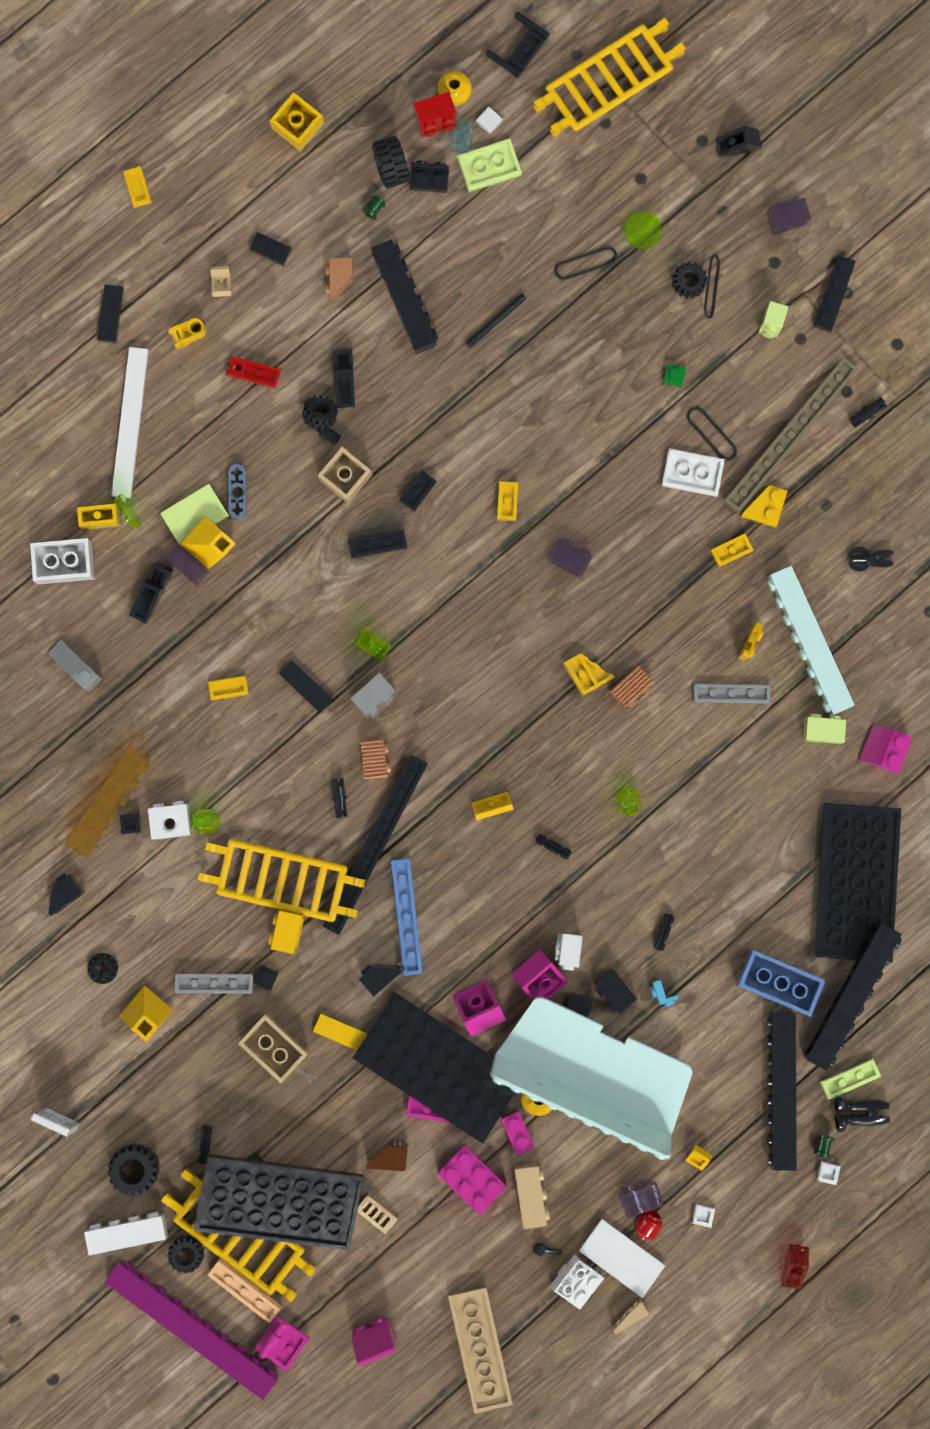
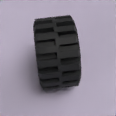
[372,135,410,189]
[107,1144,160,1196]

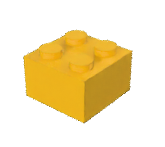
[270,92,324,151]
[268,910,305,954]

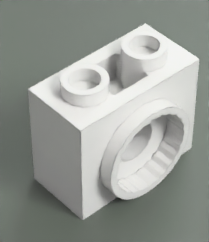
[148,801,192,840]
[555,933,582,971]

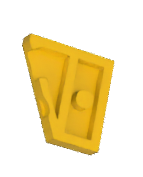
[741,485,787,528]
[738,622,764,662]
[563,653,615,697]

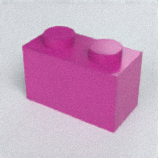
[501,1110,535,1156]

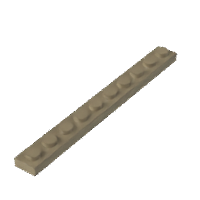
[724,357,858,514]

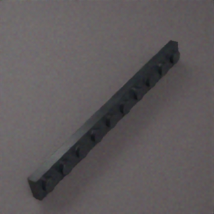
[322,755,428,935]

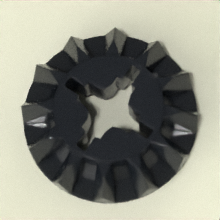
[87,953,118,984]

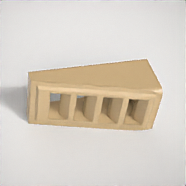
[357,1193,398,1234]
[612,1298,649,1335]

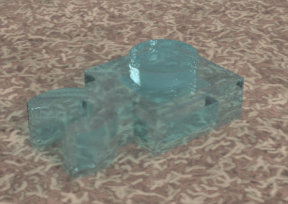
[450,119,473,153]

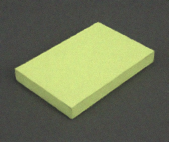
[457,138,522,192]
[160,484,229,546]

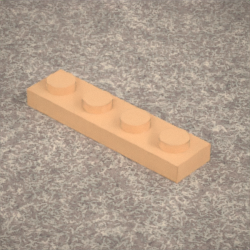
[208,1258,282,1324]

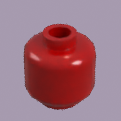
[634,1210,663,1240]

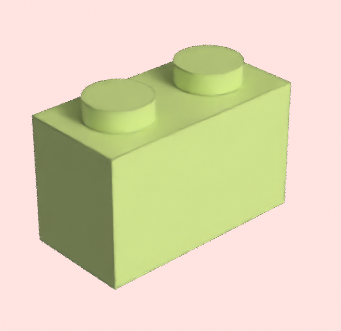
[759,301,789,338]
[803,714,846,744]

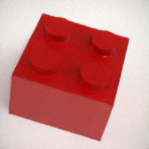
[413,92,456,137]

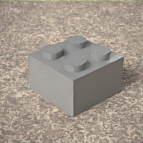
[350,673,396,719]

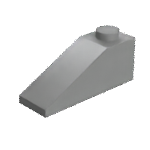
[48,640,102,692]

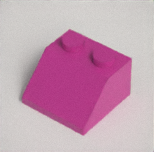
[859,724,913,774]
[511,950,568,1000]
[452,980,506,1037]

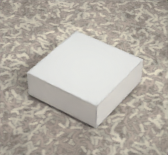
[476,107,503,134]
[816,1161,841,1185]
[691,1203,715,1228]

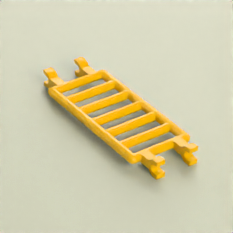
[533,18,686,137]
[198,839,365,922]
[161,1168,316,1302]

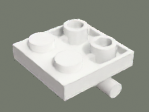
[550,1254,604,1309]

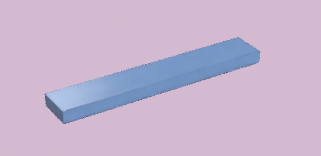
[391,858,423,976]

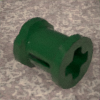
[362,195,386,220]
[813,1134,835,1158]

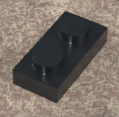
[250,232,292,266]
[399,470,437,512]

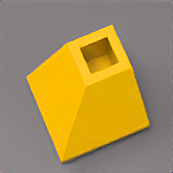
[180,516,236,569]
[119,986,174,1042]

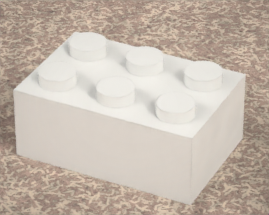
[30,538,94,585]

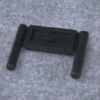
[486,12,550,78]

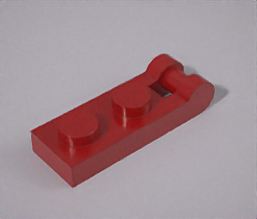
[225,356,281,389]

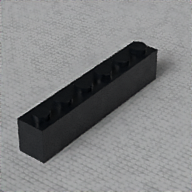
[371,239,439,355]

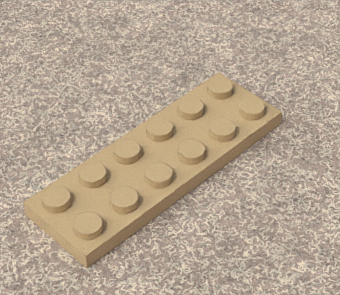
[448,1286,513,1414]

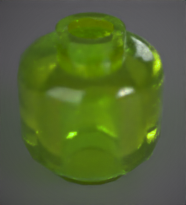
[615,786,642,816]
[192,809,221,834]

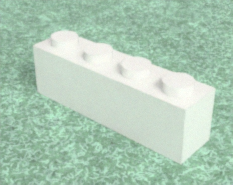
[84,1211,168,1255]

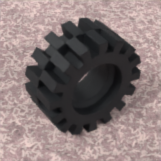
[672,261,707,299]
[302,395,338,430]
[167,1235,204,1274]

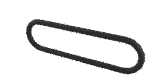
[555,247,618,280]
[704,254,720,319]
[687,407,737,461]

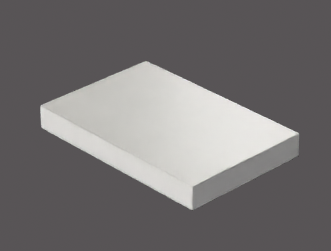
[661,448,725,497]
[31,1107,80,1137]

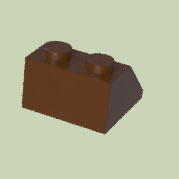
[366,1139,408,1172]

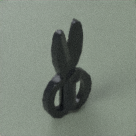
[849,547,894,572]

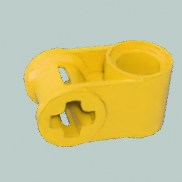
[168,318,207,349]

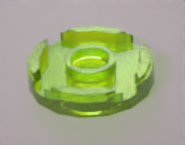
[625,211,662,250]
[115,494,142,529]

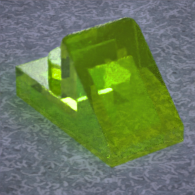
[353,627,391,662]

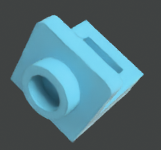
[650,979,678,1007]

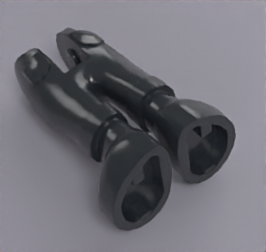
[834,1095,890,1132]

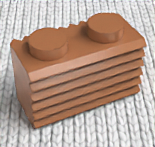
[609,665,654,709]
[360,739,391,780]

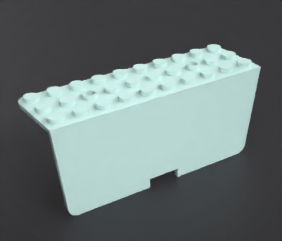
[490,997,692,1160]

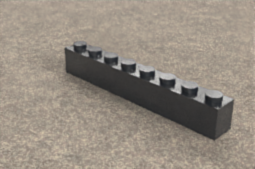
[804,921,902,1071]
[767,1012,797,1171]

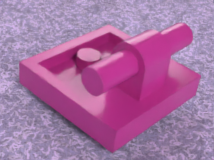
[254,1315,310,1371]

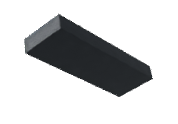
[97,284,124,343]
[348,529,408,559]
[279,660,333,714]

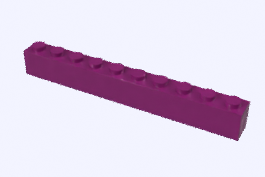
[105,1260,279,1400]

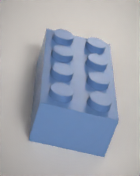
[736,949,825,1017]

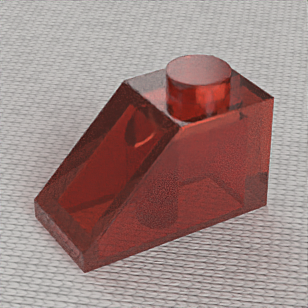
[781,1244,809,1290]

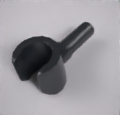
[533,1243,562,1257]

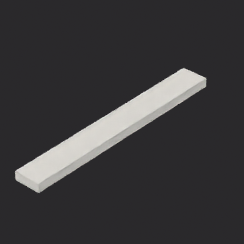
[111,347,149,499]

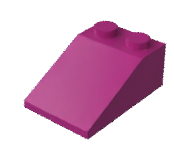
[351,1316,397,1367]

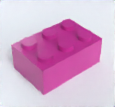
[437,1143,507,1215]

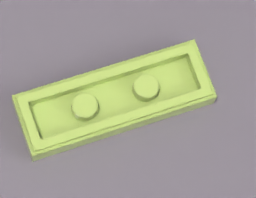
[819,1058,881,1100]

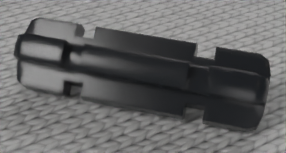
[535,834,572,859]
[654,913,675,951]
[198,1125,212,1164]

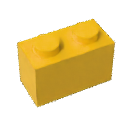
[77,504,121,530]

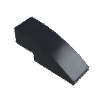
[333,348,355,408]
[129,561,174,624]

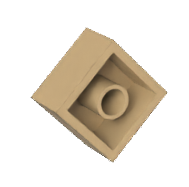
[317,447,372,504]

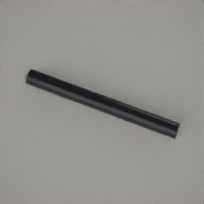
[465,293,526,348]

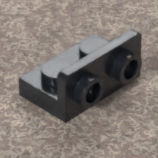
[410,160,449,193]

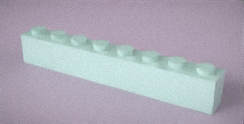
[767,566,855,715]

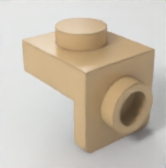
[210,266,231,297]

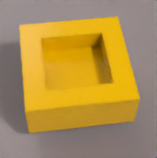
[685,1145,713,1170]

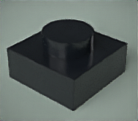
[120,813,142,834]
[253,965,279,990]

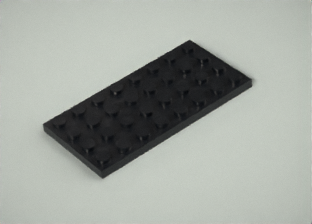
[814,803,902,963]
[352,992,515,1144]
[194,1154,364,1250]

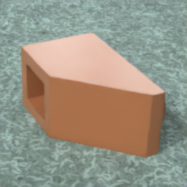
[326,258,353,301]

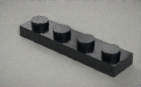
[813,255,856,333]

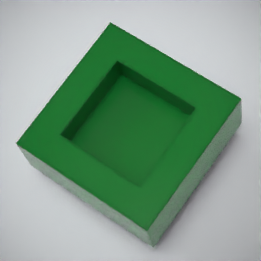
[663,364,686,388]

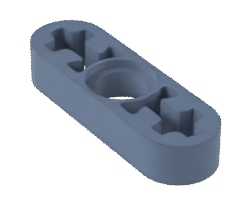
[228,464,247,520]

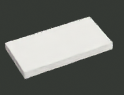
[579,1218,665,1298]

